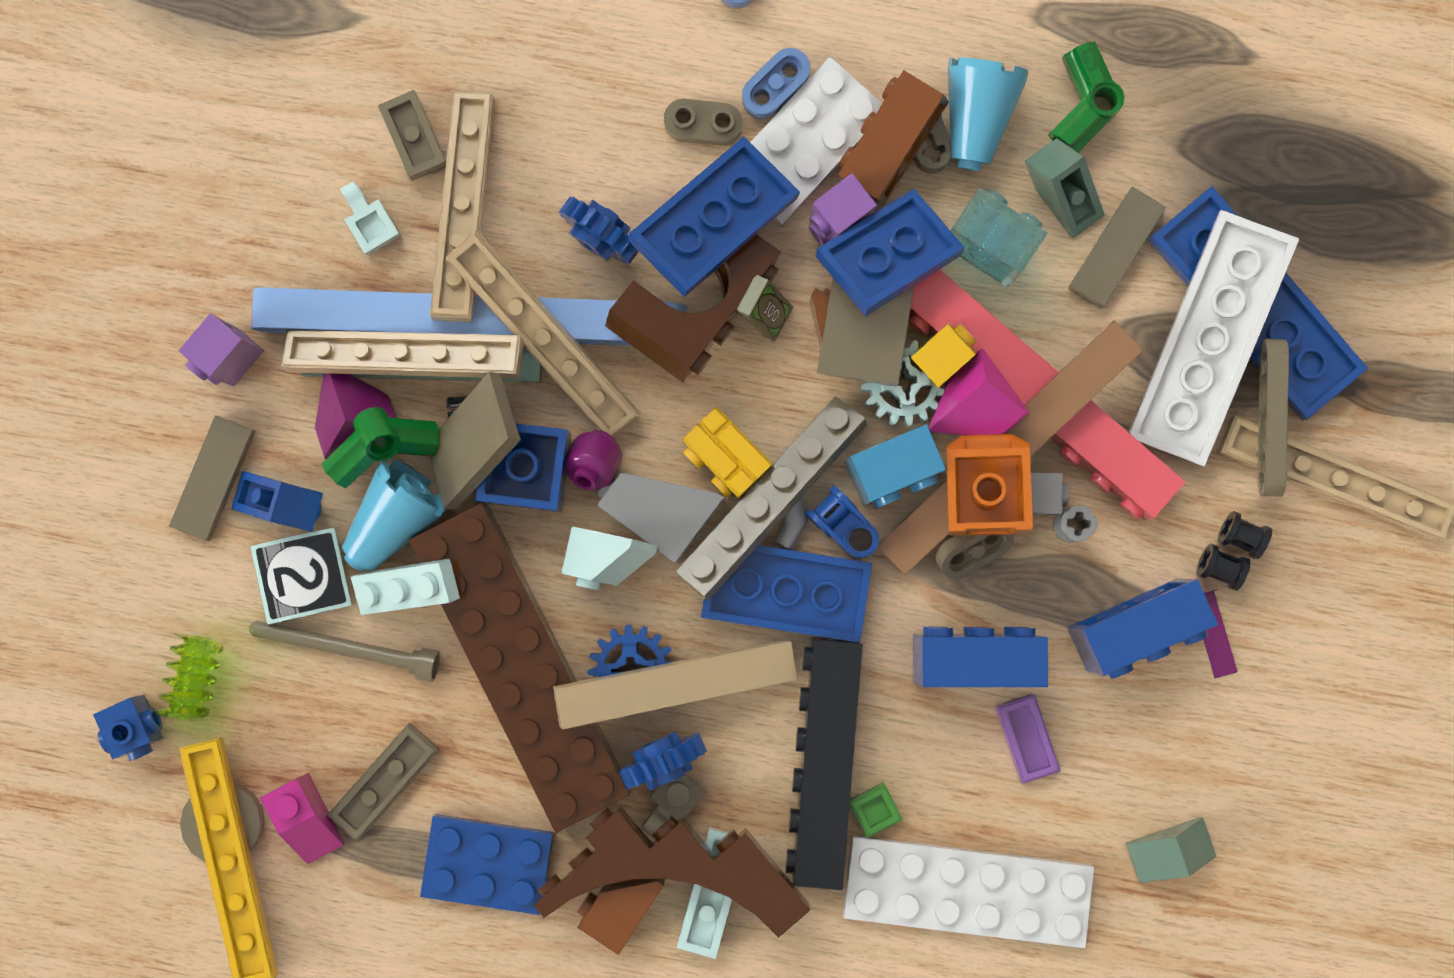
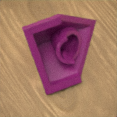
[315,373,397,459]

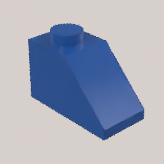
[231,471,323,532]

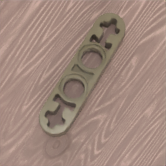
[1257,339,1289,497]

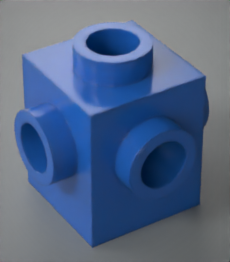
[93,695,164,762]

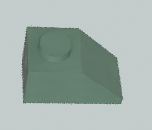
[1025,138,1105,238]

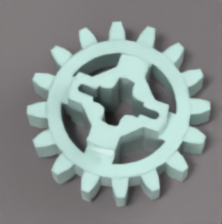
[860,340,944,427]

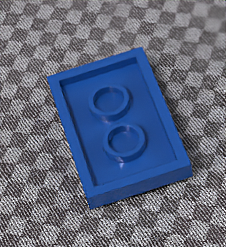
[816,189,965,317]
[420,814,554,915]

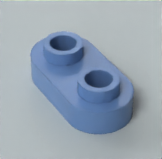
[742,48,810,119]

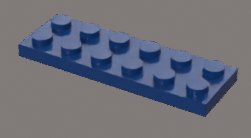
[1148,186,1368,421]

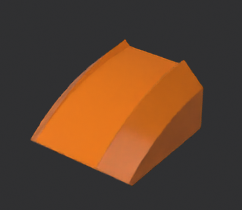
[946,434,1033,536]

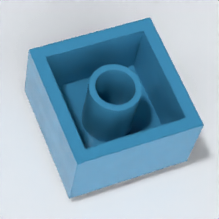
[845,424,946,509]

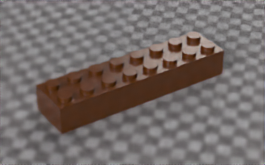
[409,503,632,833]

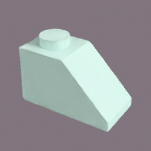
[561,526,658,590]

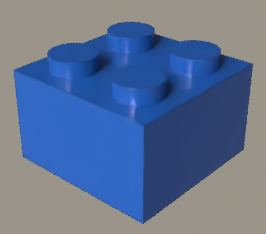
[475,423,572,513]

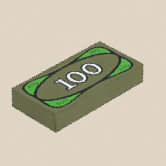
[737,275,793,342]

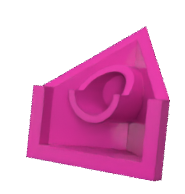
[928,349,1030,436]

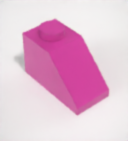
[260,773,345,864]

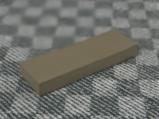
[1068,186,1166,309]
[169,415,256,541]
[327,723,440,842]

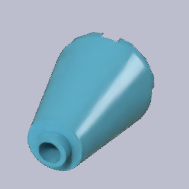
[948,57,1028,171]
[342,459,448,571]

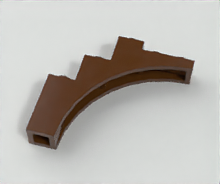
[533,807,810,938]

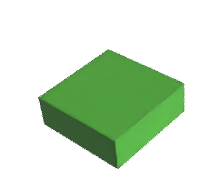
[850,782,903,838]

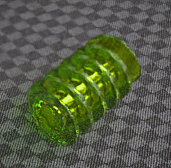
[155,633,224,721]

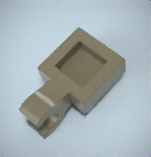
[641,773,706,838]

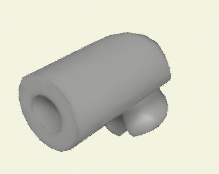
[775,498,808,550]

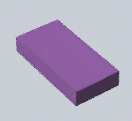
[995,693,1061,784]

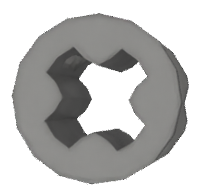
[1053,505,1097,543]

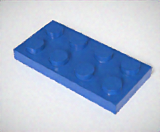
[628,136,800,297]
[701,545,872,643]

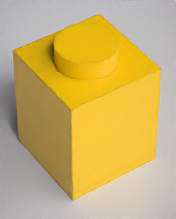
[911,322,977,388]

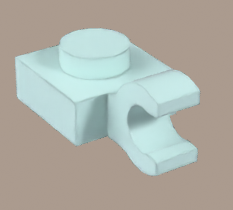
[340,181,401,256]

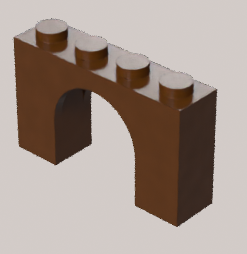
[605,235,781,383]

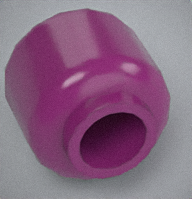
[565,430,623,490]

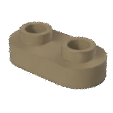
[664,99,743,146]
[936,535,1014,579]

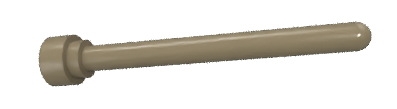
[249,621,440,682]

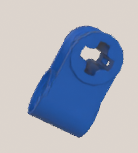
[805,485,879,559]

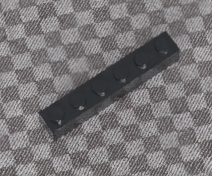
[785,638,863,890]

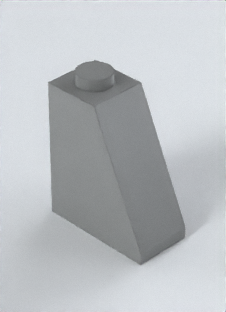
[597,473,723,563]

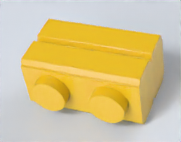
[682,406,773,499]

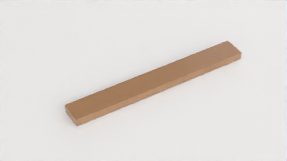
[878,320,1144,575]

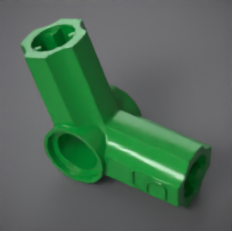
[1048,41,1125,153]
[322,407,440,488]

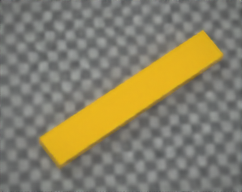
[179,737,278,978]

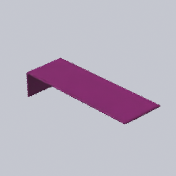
[1203,589,1238,678]

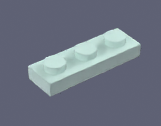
[351,559,460,615]
[677,827,732,959]

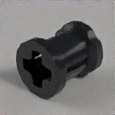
[1218,511,1272,559]
[1196,543,1251,591]

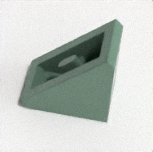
[1126,817,1216,882]

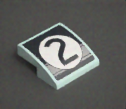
[250,528,351,625]

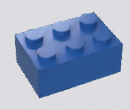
[1067,579,1218,679]
[913,626,1048,687]

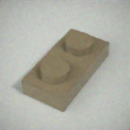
[378,90,446,181]

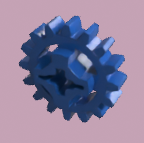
[559,197,639,264]
[588,624,673,677]
[618,732,707,790]

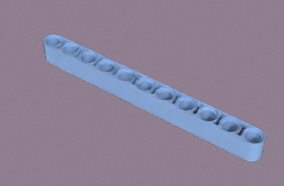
[251,288,687,346]

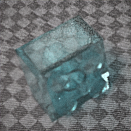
[951,188,1048,288]

